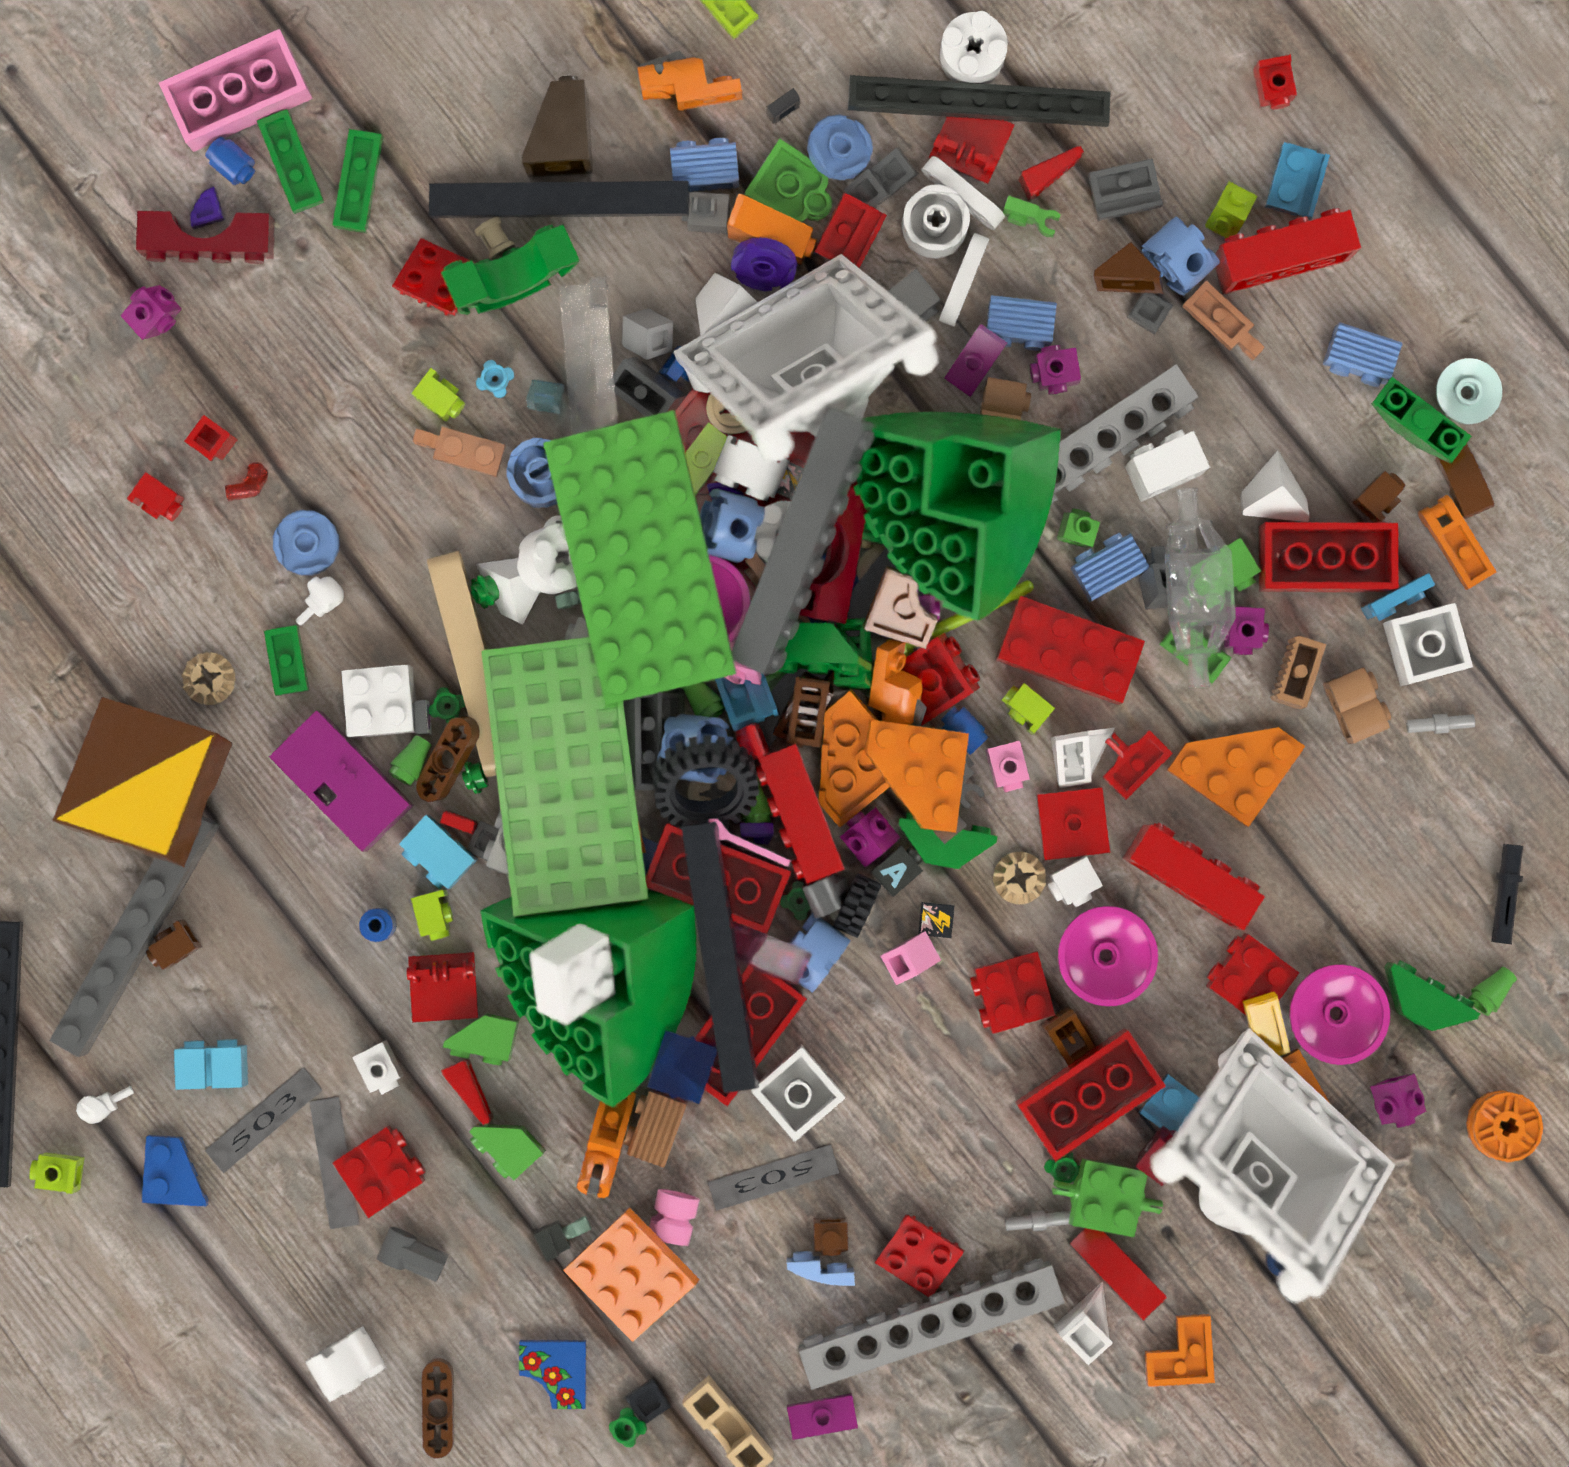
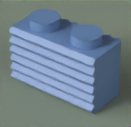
[670,138,739,192]
[986,295,1057,351]
[1323,322,1402,387]
[1070,532,1150,602]

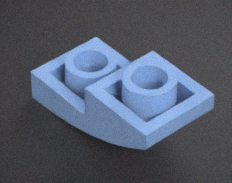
[787,1251,855,1286]

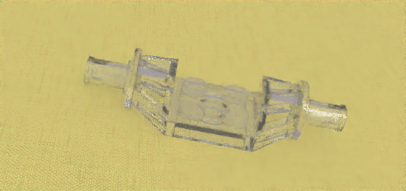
[1165,488,1236,688]

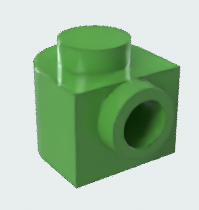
[1057,508,1100,548]

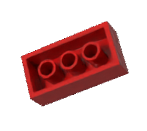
[1215,208,1361,295]
[1259,522,1398,592]
[995,596,1145,705]
[756,744,844,884]
[645,823,791,934]
[1122,823,1265,931]
[674,958,807,1106]
[1015,1028,1166,1161]

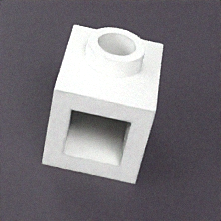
[1048,856,1103,907]
[352,1040,404,1095]

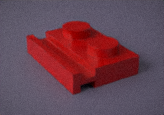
[814,192,887,268]

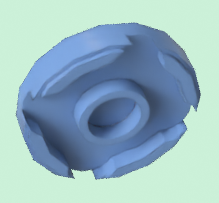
[807,114,873,180]
[273,510,339,576]

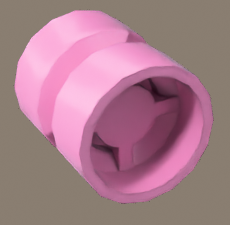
[649,1189,700,1246]

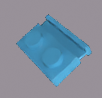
[1265,142,1330,220]
[1361,573,1435,621]
[715,674,779,732]
[1139,1074,1199,1132]

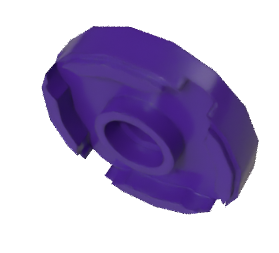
[731,238,797,291]

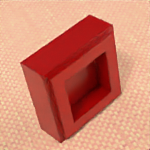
[440,811,478,834]

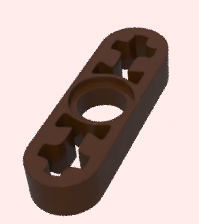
[416,716,480,802]
[422,1358,454,1459]

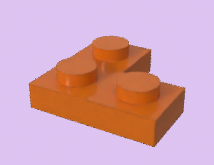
[1145,1314,1215,1387]

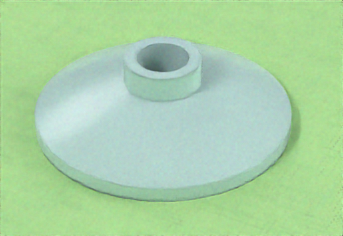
[1436,358,1502,424]

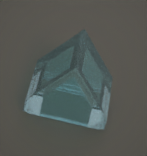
[526,379,565,414]

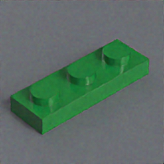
[257,109,325,214]
[332,129,383,233]

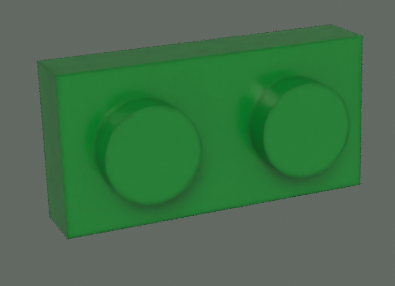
[264,625,310,696]

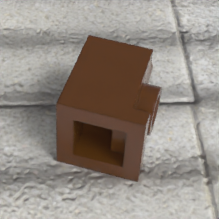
[1351,471,1406,523]
[146,919,202,970]
[814,1217,848,1256]

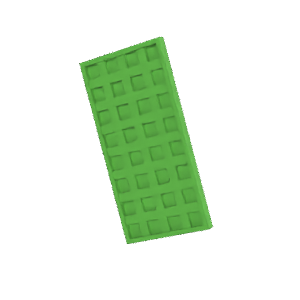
[543,410,737,705]
[481,637,648,917]

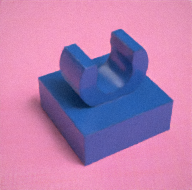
[659,346,690,382]

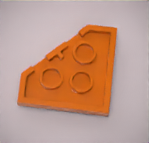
[818,689,890,828]
[865,720,969,833]
[1166,727,1305,827]

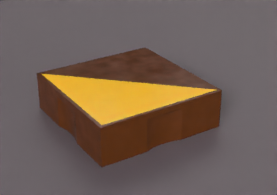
[52,697,233,867]

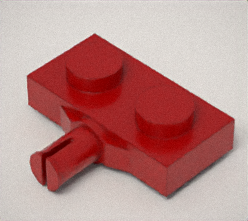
[1102,730,1173,800]

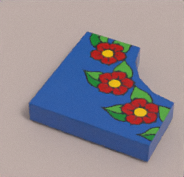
[519,1340,586,1409]

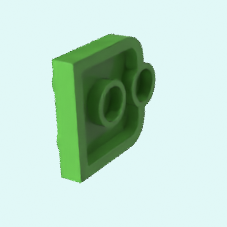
[743,139,832,222]

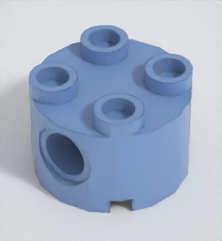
[1142,216,1220,295]
[506,438,558,508]
[700,489,765,563]
[657,714,733,783]
[774,913,850,992]

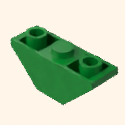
[1371,377,1472,463]
[777,623,872,676]
[897,813,998,869]
[1384,960,1481,1031]

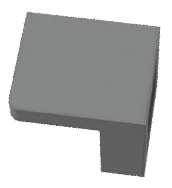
[622,309,673,360]

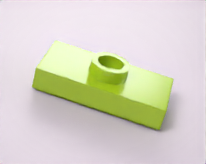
[699,0,758,40]
[685,422,727,496]

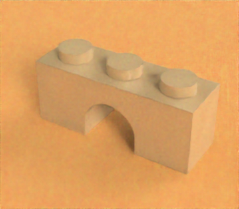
[683,1375,774,1467]

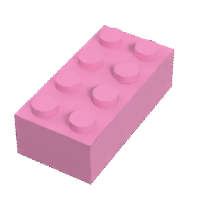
[159,29,313,152]

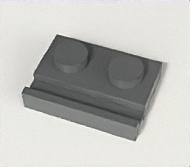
[1087,158,1163,221]

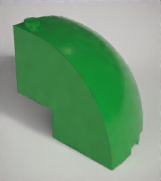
[853,412,1061,621]
[480,889,697,1107]

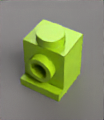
[411,368,466,422]
[1001,683,1055,735]
[411,889,453,941]
[29,1152,85,1194]

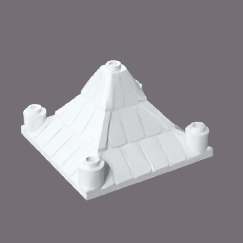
[674,254,938,461]
[1151,1028,1395,1302]

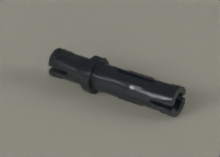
[1491,844,1524,945]

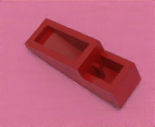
[1069,1228,1167,1321]

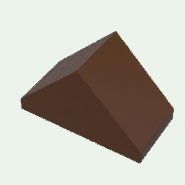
[1094,242,1163,294]
[1040,1006,1095,1065]

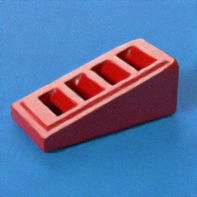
[1019,146,1084,202]
[735,723,770,760]
[441,1059,494,1125]

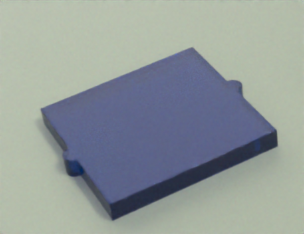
[647,1030,717,1104]

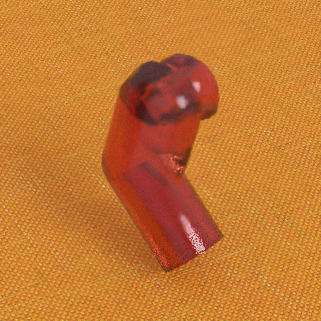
[225,462,268,501]

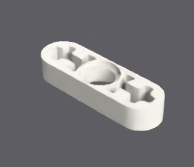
[921,156,1005,230]
[939,233,989,327]

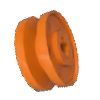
[1466,1090,1543,1162]

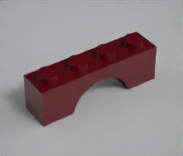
[136,211,275,264]
[799,488,867,624]

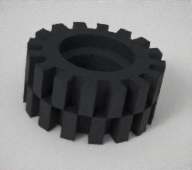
[833,873,882,938]

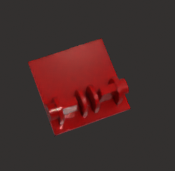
[929,117,1015,185]
[392,238,475,316]
[406,952,478,1023]
[875,1214,964,1297]

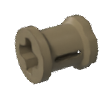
[474,217,516,260]

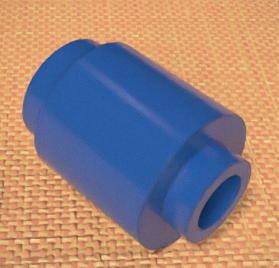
[205,137,255,185]
[941,706,989,755]
[359,908,397,942]

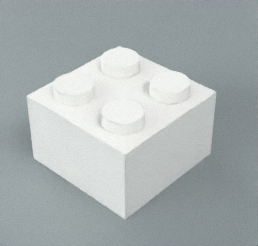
[1125,430,1210,502]
[1383,603,1473,686]
[342,665,416,738]
[530,924,615,1025]
[751,1044,845,1142]

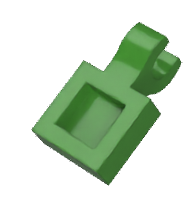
[1003,196,1061,237]

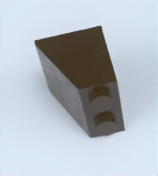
[522,75,593,178]

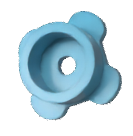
[476,360,514,398]

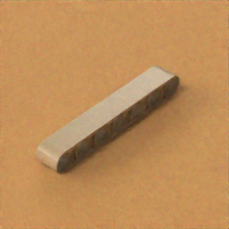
[427,551,496,778]

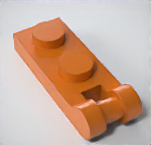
[1418,495,1497,590]

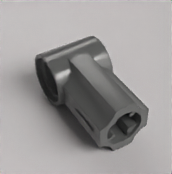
[802,873,850,918]
[377,1227,449,1282]

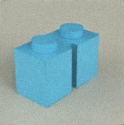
[399,815,478,889]
[174,1039,248,1090]

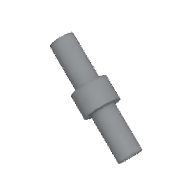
[1406,713,1475,734]
[1005,1210,1071,1231]

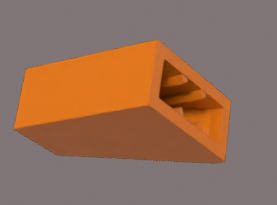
[727,193,817,265]

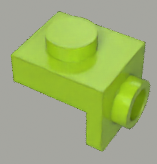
[1205,181,1258,238]

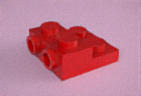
[901,633,980,726]
[1206,933,1299,1016]
[970,951,1055,1034]
[332,1125,426,1218]

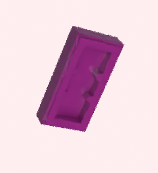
[944,324,1007,397]
[787,1393,858,1440]

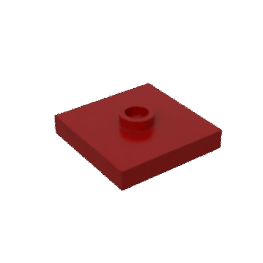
[1036,787,1110,860]

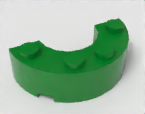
[441,225,579,315]

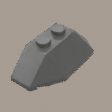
[623,687,685,790]

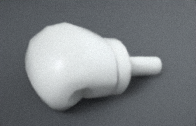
[295,576,344,626]
[76,1086,134,1124]

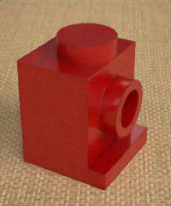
[1253,55,1297,110]
[184,415,238,461]
[126,472,185,522]

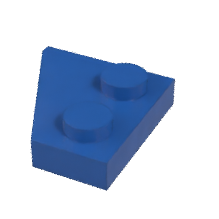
[142,1135,208,1207]

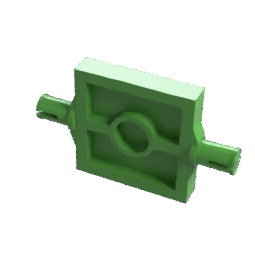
[1052,1158,1163,1237]

